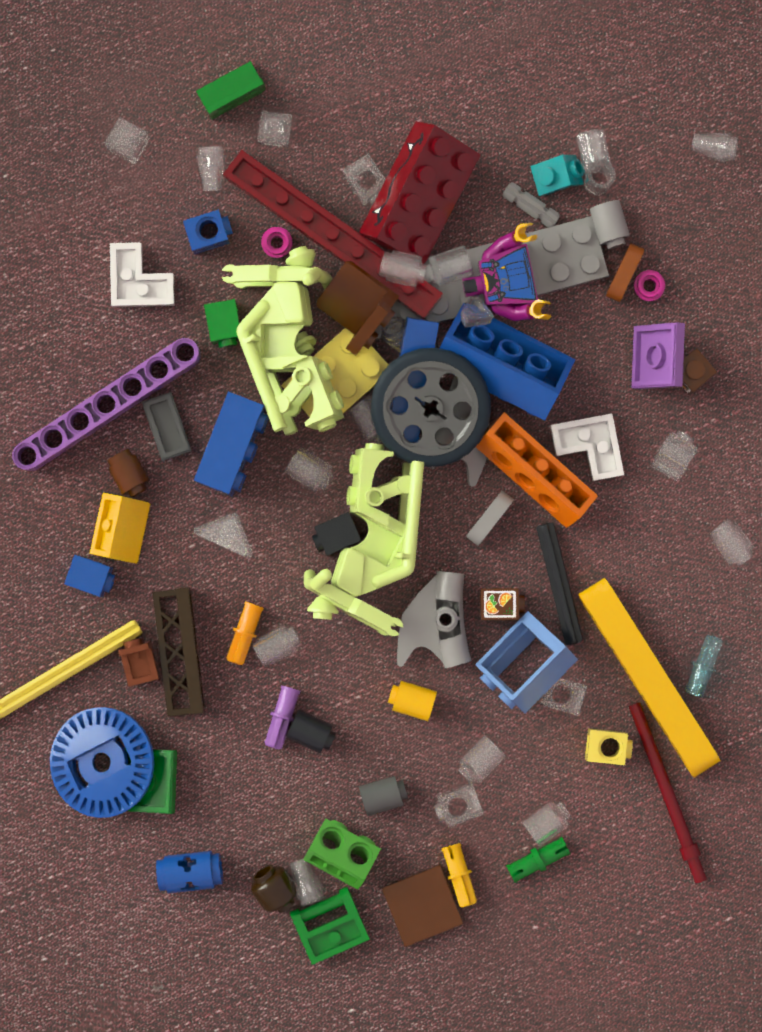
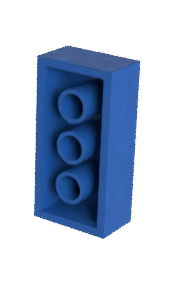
[439,303,576,421]

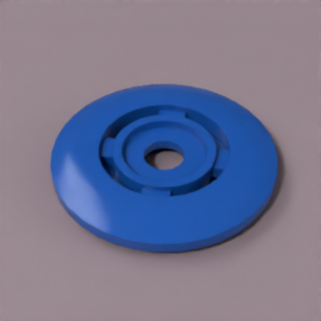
[50,707,154,818]

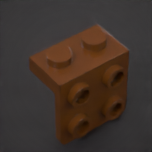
[316,261,399,356]

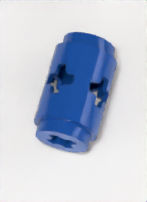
[156,851,223,894]

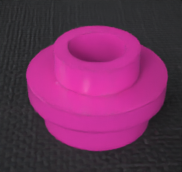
[261,227,293,258]
[634,270,665,301]

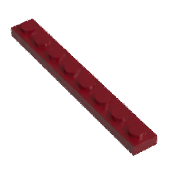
[223,150,443,320]

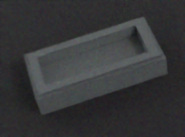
[142,392,192,461]

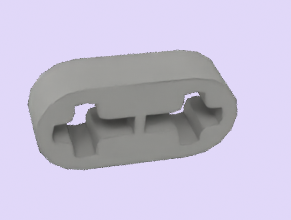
[466,490,515,546]

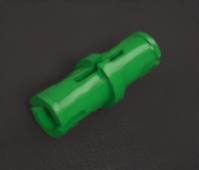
[506,836,571,883]

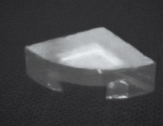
[461,295,494,328]

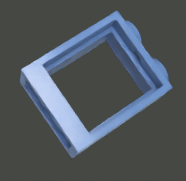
[475,611,578,713]

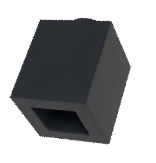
[312,512,361,556]

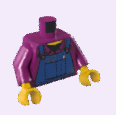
[462,223,551,321]

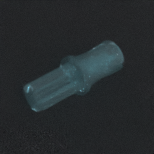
[684,635,722,698]

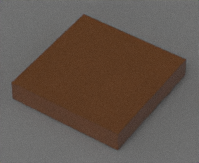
[382,864,463,947]

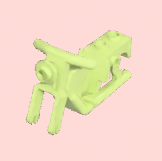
[222,246,345,436]
[304,443,424,636]

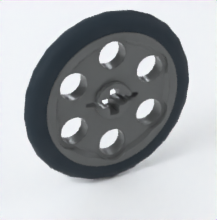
[371,348,491,467]

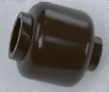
[251,864,298,913]

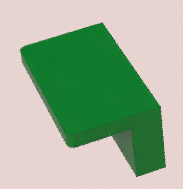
[196,61,266,120]

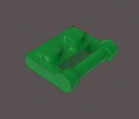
[290,887,370,965]

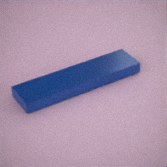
[391,317,439,442]

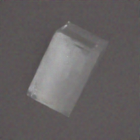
[193,512,254,560]

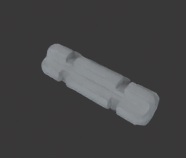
[503,182,560,228]

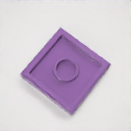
[631,322,685,389]

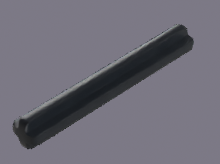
[536,522,583,645]

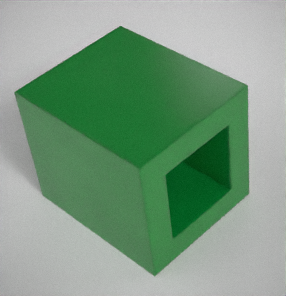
[204,299,240,348]

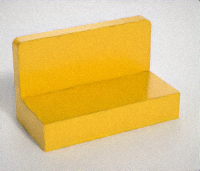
[90,493,150,564]

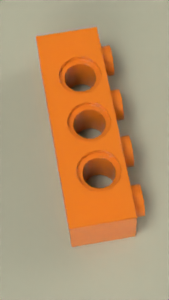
[476,412,598,528]

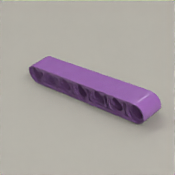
[12,338,201,471]

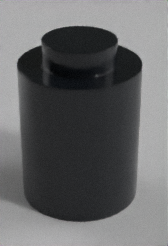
[286,710,336,754]

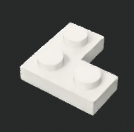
[110,243,175,307]
[550,413,624,481]

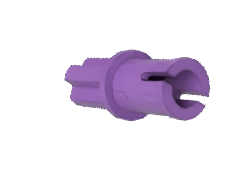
[265,685,301,749]

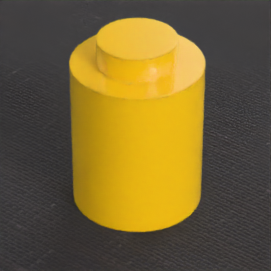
[388,681,437,721]

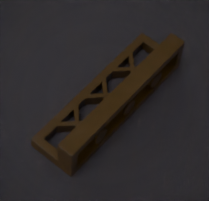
[152,587,206,717]

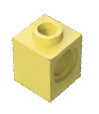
[585,728,633,765]

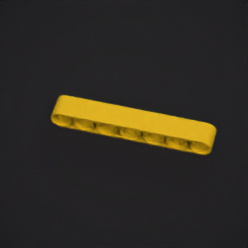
[578,578,721,778]

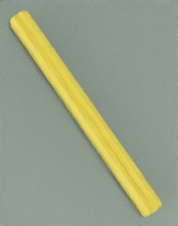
[0,620,142,719]

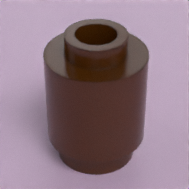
[107,449,150,498]

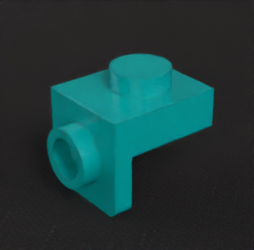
[530,154,584,196]

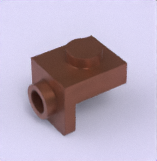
[118,638,160,687]

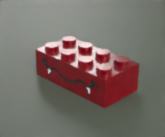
[359,121,481,266]

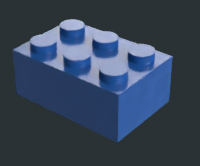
[194,391,269,497]

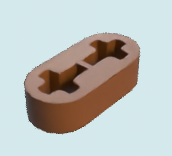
[605,243,645,303]

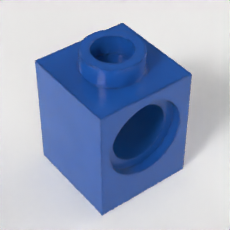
[183,209,233,255]
[64,554,116,597]

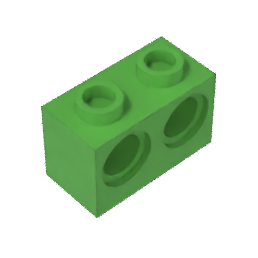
[303,819,381,890]

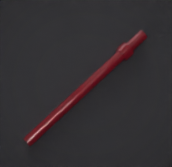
[628,702,707,883]

